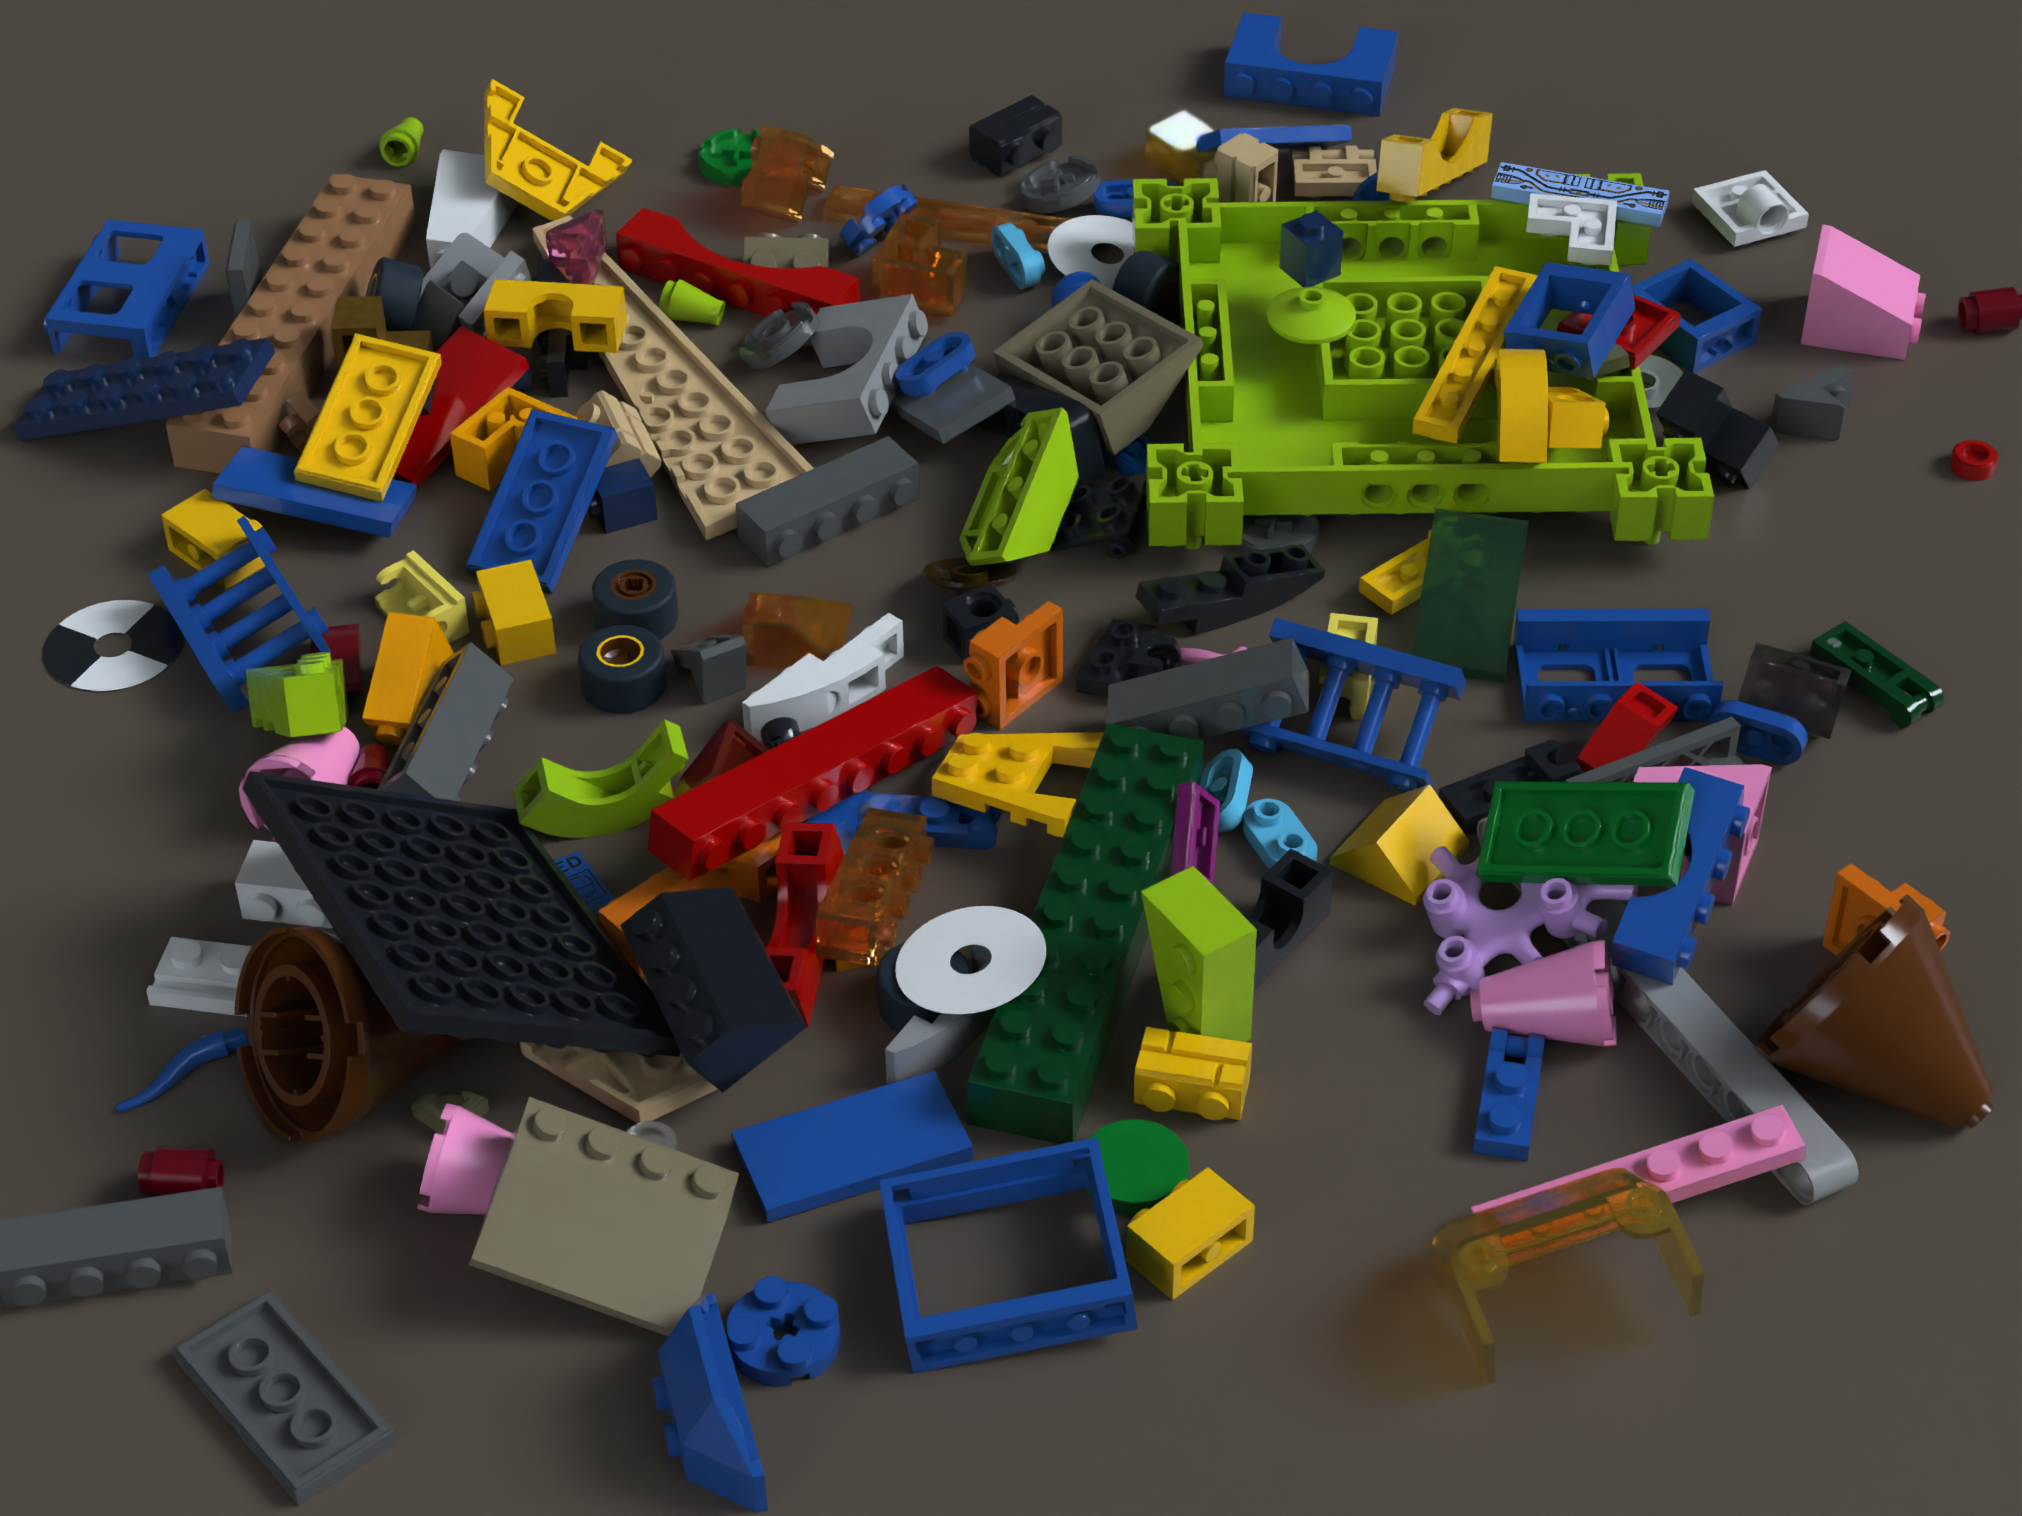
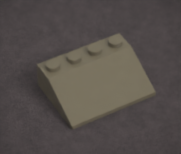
[993,279,1203,455]
[469,1097,739,1337]

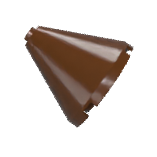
[1754,894,1994,1129]
[234,925,462,1144]

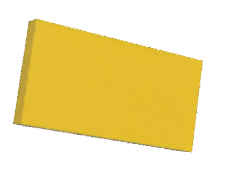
[294,333,442,502]

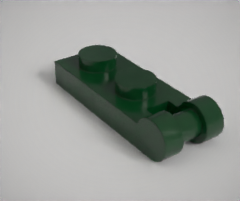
[1810,621,1944,728]

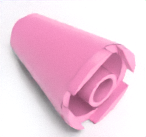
[239,727,360,841]
[1470,940,1617,1047]
[417,1103,512,1215]

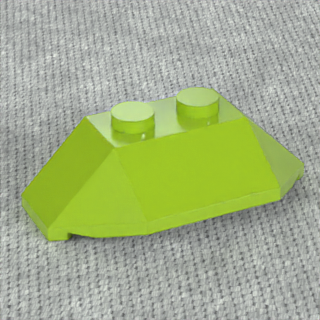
[959,408,1079,566]

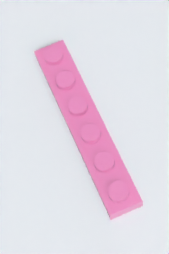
[1471,1104,1806,1263]

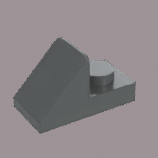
[410,260,488,351]
[1770,363,1855,440]
[671,634,746,703]

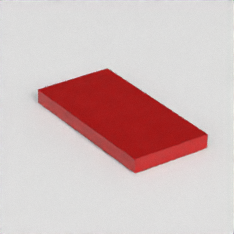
[393,326,530,489]

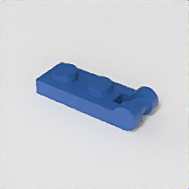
[857,792,1001,850]
[1473,1027,1545,1161]

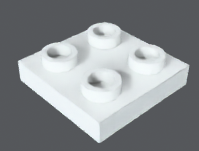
[1692,170,1809,247]

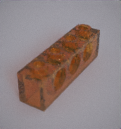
[816,808,934,966]

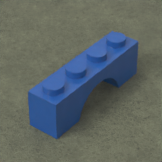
[1612,767,1750,985]

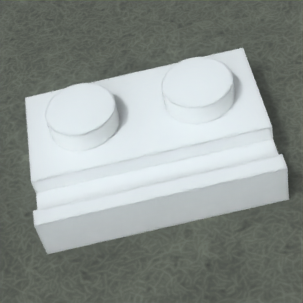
[146,937,252,1017]

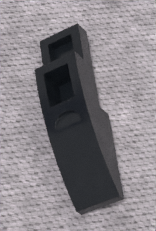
[530,259,588,397]
[1135,544,1325,634]

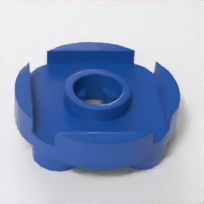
[839,184,918,257]
[726,1276,841,1387]

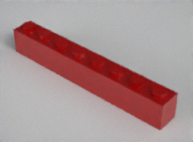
[647,665,979,881]

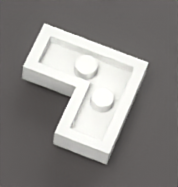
[1526,193,1617,266]

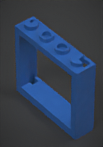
[879,1137,1138,1374]

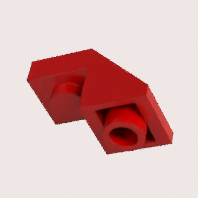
[1575,681,1679,782]

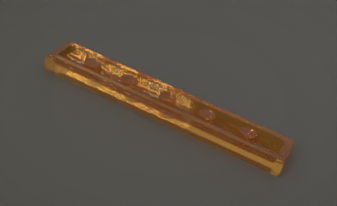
[823,185,1070,253]

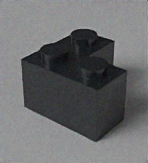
[1656,370,1779,489]

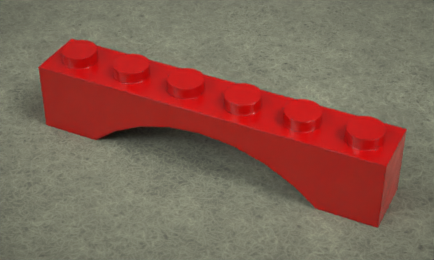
[616,208,860,317]

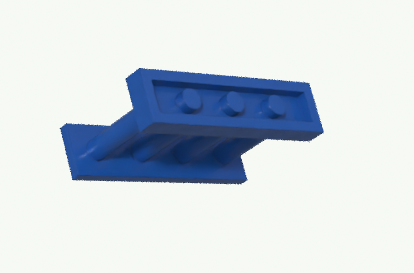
[147,515,332,713]
[1240,618,1467,792]

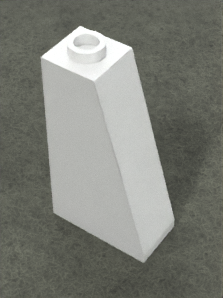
[426,149,519,269]

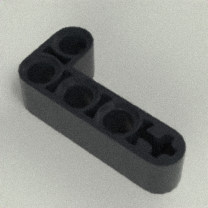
[976,372,1105,488]

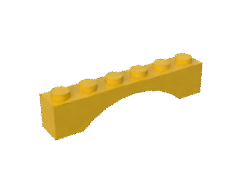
[1376,108,1493,202]

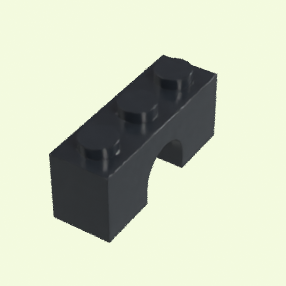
[1240,849,1333,991]

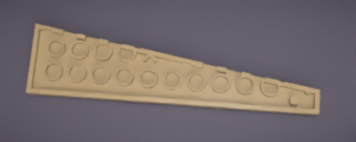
[532,215,814,540]

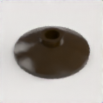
[923,558,1017,596]

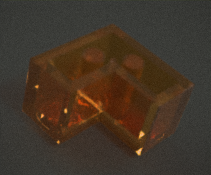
[740,124,834,224]
[872,213,968,318]

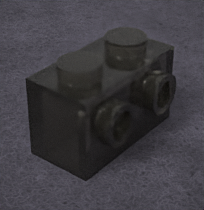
[1738,642,1852,739]

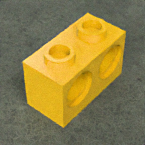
[1547,386,1609,448]

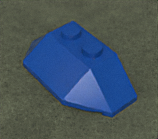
[651,1292,768,1513]

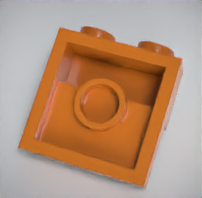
[963,601,1063,730]
[1822,863,1950,956]

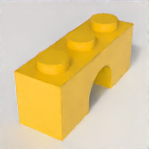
[483,279,627,353]

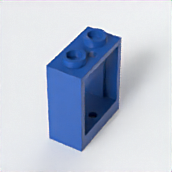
[1632,258,1762,373]
[1503,262,1635,379]

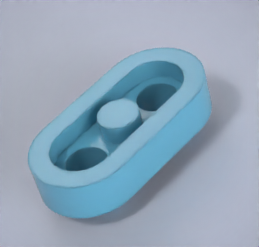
[991,222,1045,289]
[1199,749,1253,833]
[1243,798,1317,869]

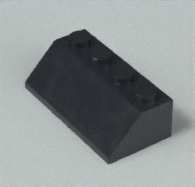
[620,887,807,1093]

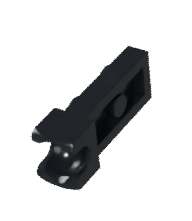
[1438,740,1581,834]

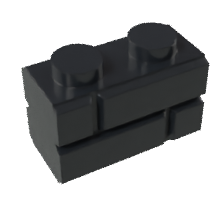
[969,95,1062,177]

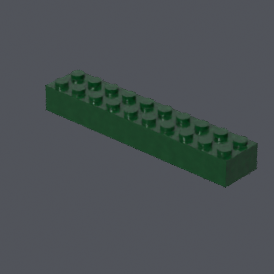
[968,723,1204,1144]

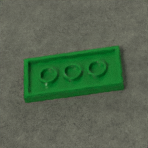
[1476,781,1695,886]

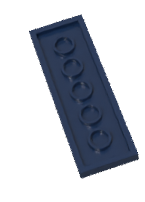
[14,338,275,441]

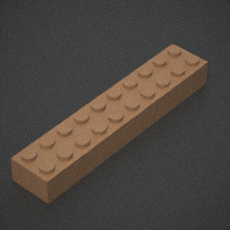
[165,174,417,474]

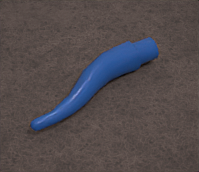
[116,1026,248,1113]

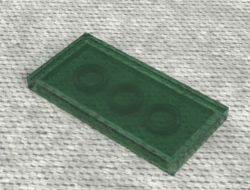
[1411,508,1528,683]

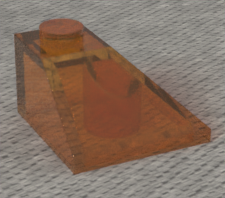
[742,592,854,669]

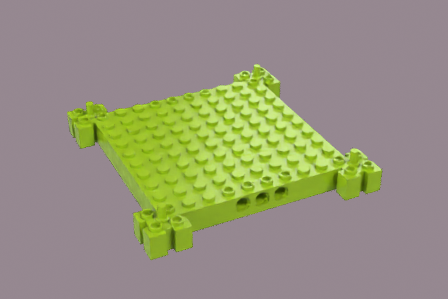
[1132,173,1714,550]

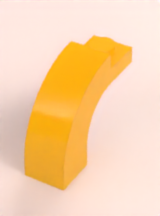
[1493,349,1548,463]

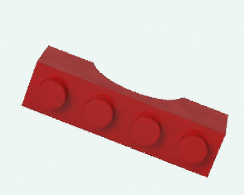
[765,822,846,1028]

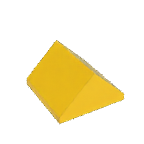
[1330,784,1469,906]

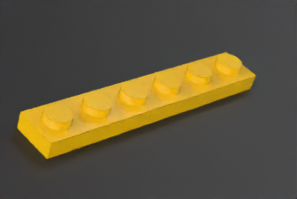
[1412,266,1538,444]

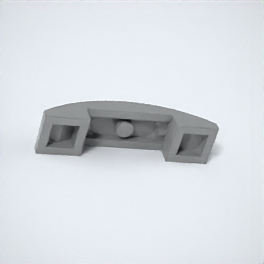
[885,945,997,1085]

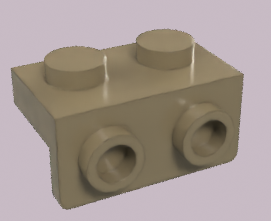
[743,233,831,268]

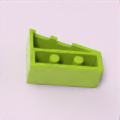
[245,652,350,737]
[1141,866,1257,1042]

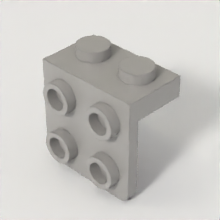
[419,233,531,337]

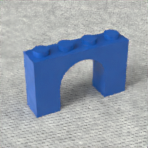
[1223,12,1398,117]

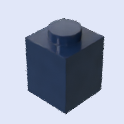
[1279,210,1343,287]
[587,458,658,534]

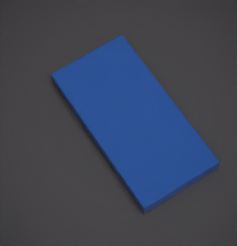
[465,409,618,594]
[212,446,417,538]
[731,1071,974,1223]

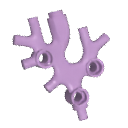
[1423,846,1638,1015]

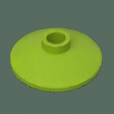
[1267,287,1356,344]

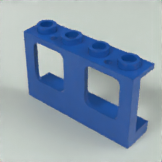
[44,219,210,359]
[1513,609,1723,722]

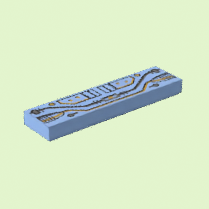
[1491,162,1670,227]

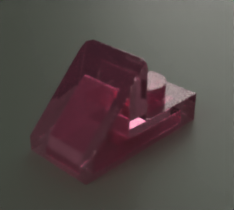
[545,210,607,285]

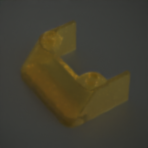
[1431,1168,1704,1386]

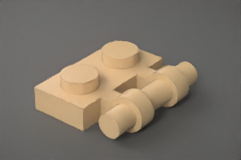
[1291,145,1377,198]

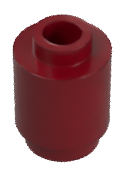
[1958,287,2022,335]
[138,1146,225,1197]

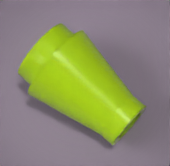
[379,117,424,167]
[659,279,725,326]

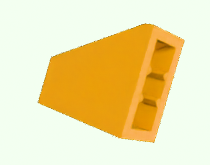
[362,612,455,745]

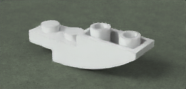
[742,613,904,742]

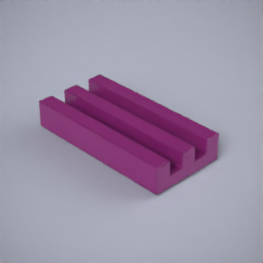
[1170,781,1220,885]

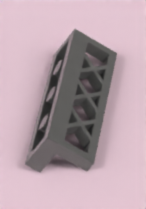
[1565,717,1746,782]

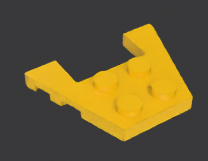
[484,79,632,221]
[932,732,1104,837]

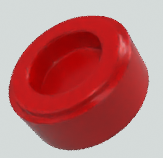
[1950,440,1998,481]

